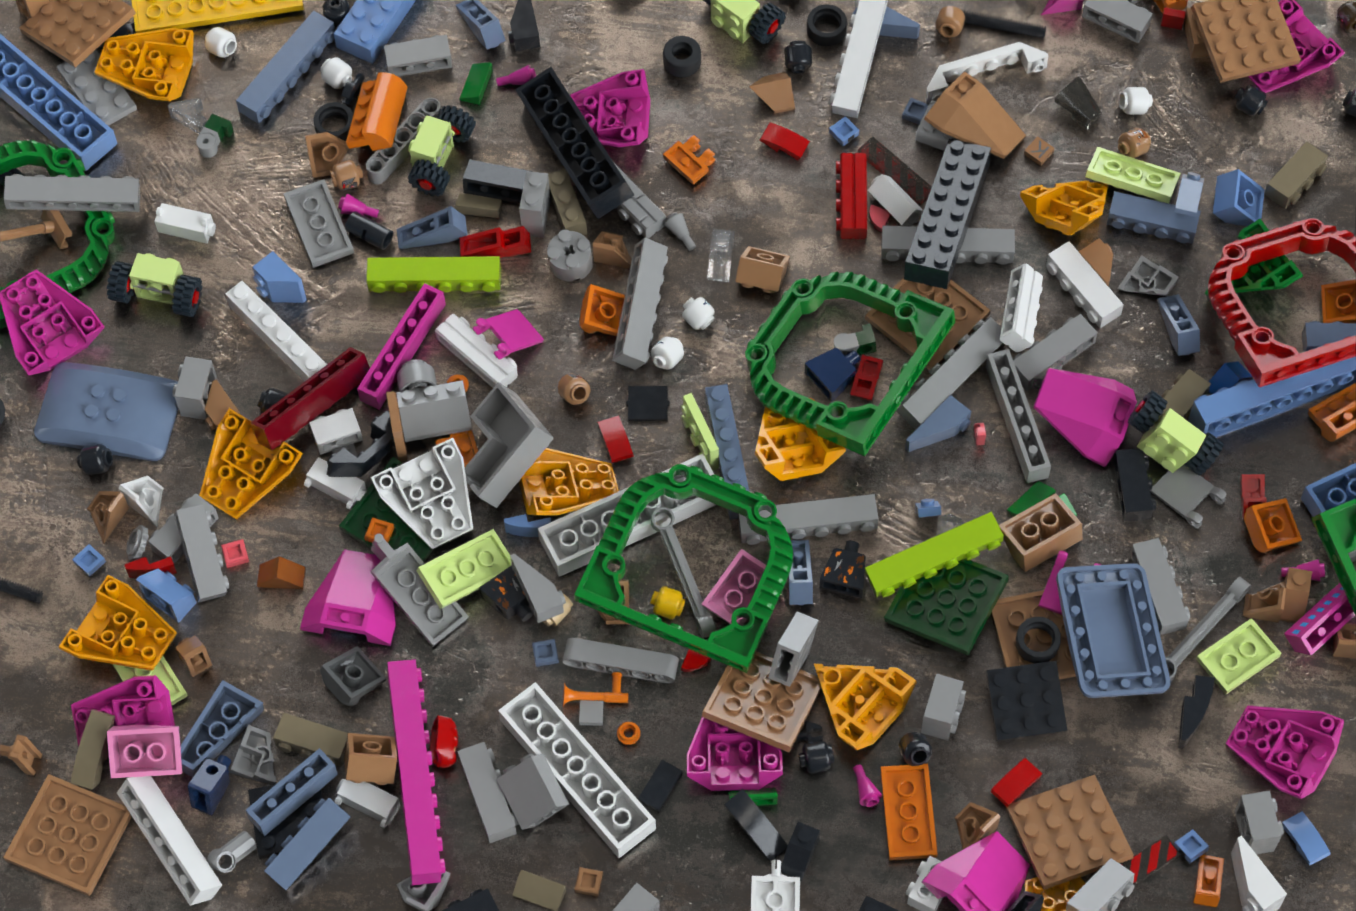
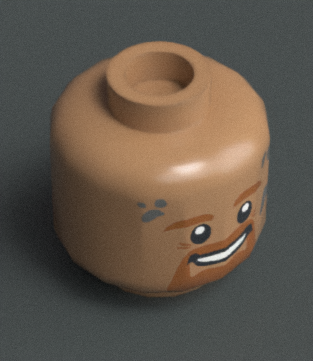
[1118,128,1151,158]

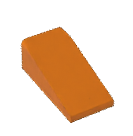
[1193,854,1224,907]

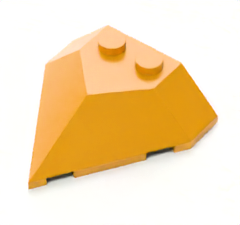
[1020,180,1109,235]
[755,407,846,481]
[814,663,917,750]

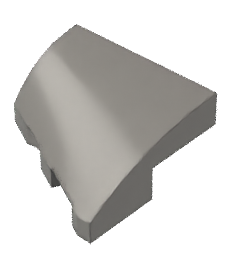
[1118,255,1179,296]
[230,725,276,785]

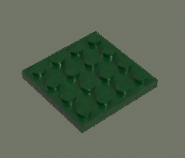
[339,457,435,562]
[884,558,1009,655]

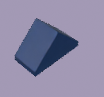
[1208,361,1253,395]

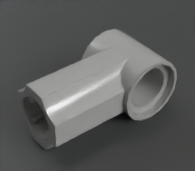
[207,831,257,873]

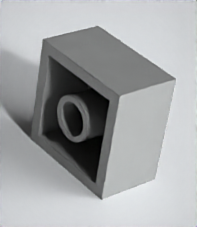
[172,356,218,420]
[921,674,966,741]
[1234,790,1284,854]

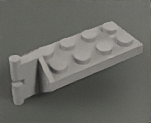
[371,534,469,647]

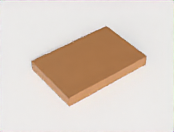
[386,391,408,462]

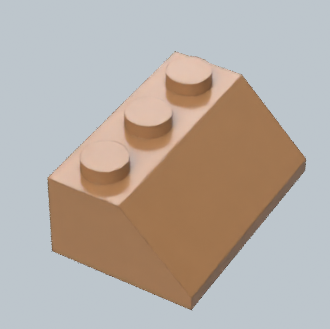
[999,493,1083,572]

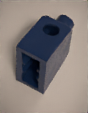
[805,348,861,402]
[188,755,232,816]

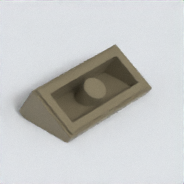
[455,193,503,219]
[512,870,566,911]

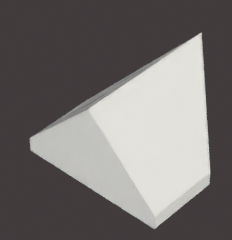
[119,476,164,527]

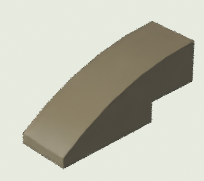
[70,709,115,790]

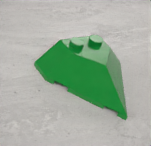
[1205,219,1303,296]

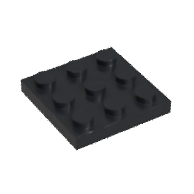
[986,661,1068,741]
[248,784,331,859]

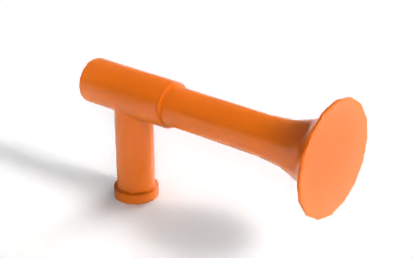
[563,672,628,707]

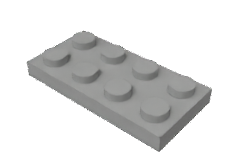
[56,50,137,126]
[283,179,354,268]

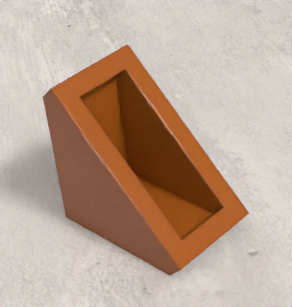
[257,556,306,590]

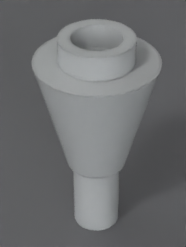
[664,212,696,251]

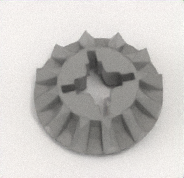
[126,525,149,561]

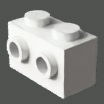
[309,408,363,455]
[906,856,943,911]

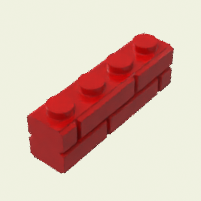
[836,153,867,239]

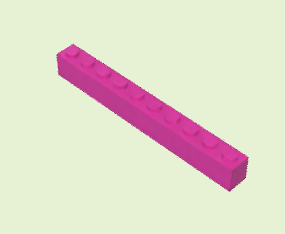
[387,659,445,885]

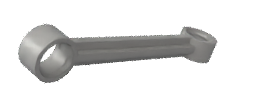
[651,507,716,639]
[1165,577,1251,683]

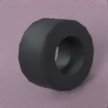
[663,35,701,78]

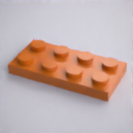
[880,764,938,861]

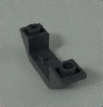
[326,411,393,477]

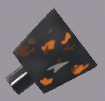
[819,540,866,598]
[480,566,533,622]

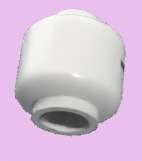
[205,27,237,58]
[320,57,353,89]
[1119,87,1153,115]
[682,297,715,330]
[651,337,684,370]

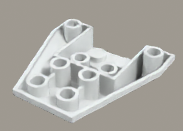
[370,438,473,549]

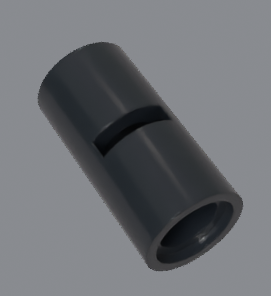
[345,211,394,250]

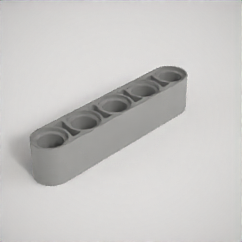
[366,98,441,184]
[562,638,679,683]

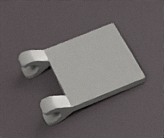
[1150,465,1227,529]

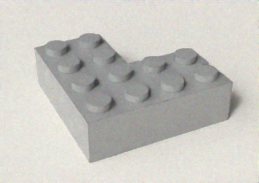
[465,382,554,508]

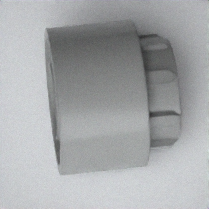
[397,359,437,392]

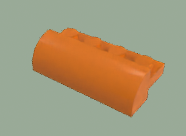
[346,72,408,151]
[1308,383,1356,442]

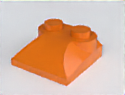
[1321,279,1356,323]
[579,284,625,336]
[1244,498,1302,553]

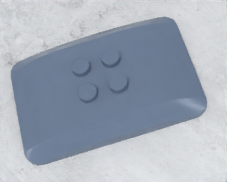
[34,362,178,461]
[1056,563,1170,698]

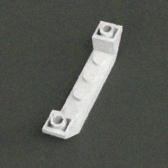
[926,42,1049,103]

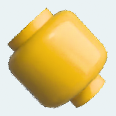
[650,586,686,620]

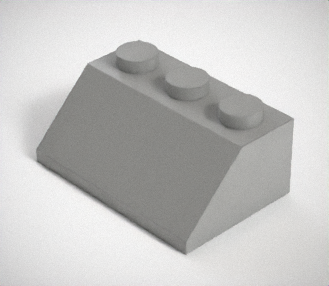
[396,380,472,442]

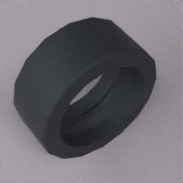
[807,4,847,46]
[313,102,353,141]
[1015,617,1061,664]

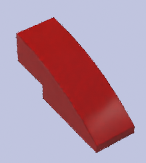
[459,226,531,258]

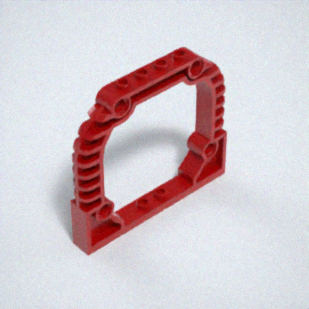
[1208,218,1356,388]

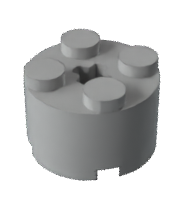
[547,229,593,282]

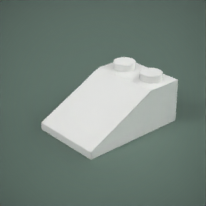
[1231,835,1287,911]

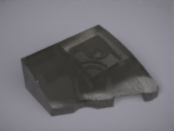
[1055,77,1102,129]

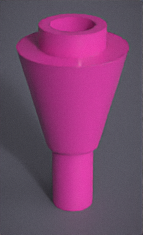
[496,65,536,86]
[338,193,379,218]
[1281,559,1325,582]
[853,765,882,807]

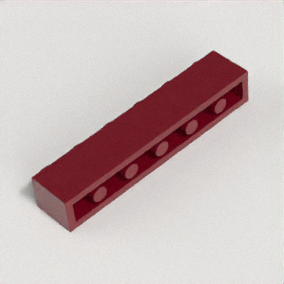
[250,347,370,451]

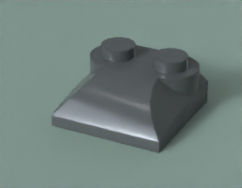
[320,646,386,706]

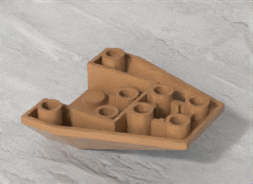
[924,71,1026,159]

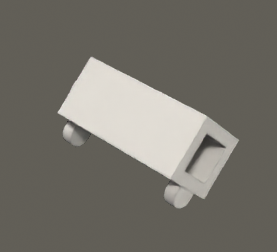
[868,174,923,226]
[154,203,216,244]
[304,457,367,510]
[335,779,401,828]

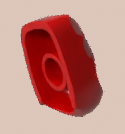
[429,715,459,768]

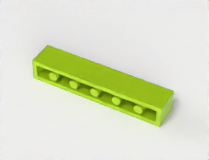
[366,256,501,293]
[865,511,1004,598]

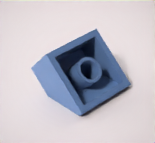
[1213,169,1265,226]
[253,251,307,303]
[136,569,197,623]

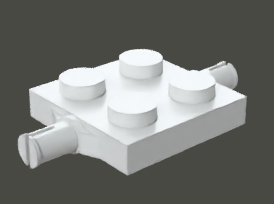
[751,860,800,911]

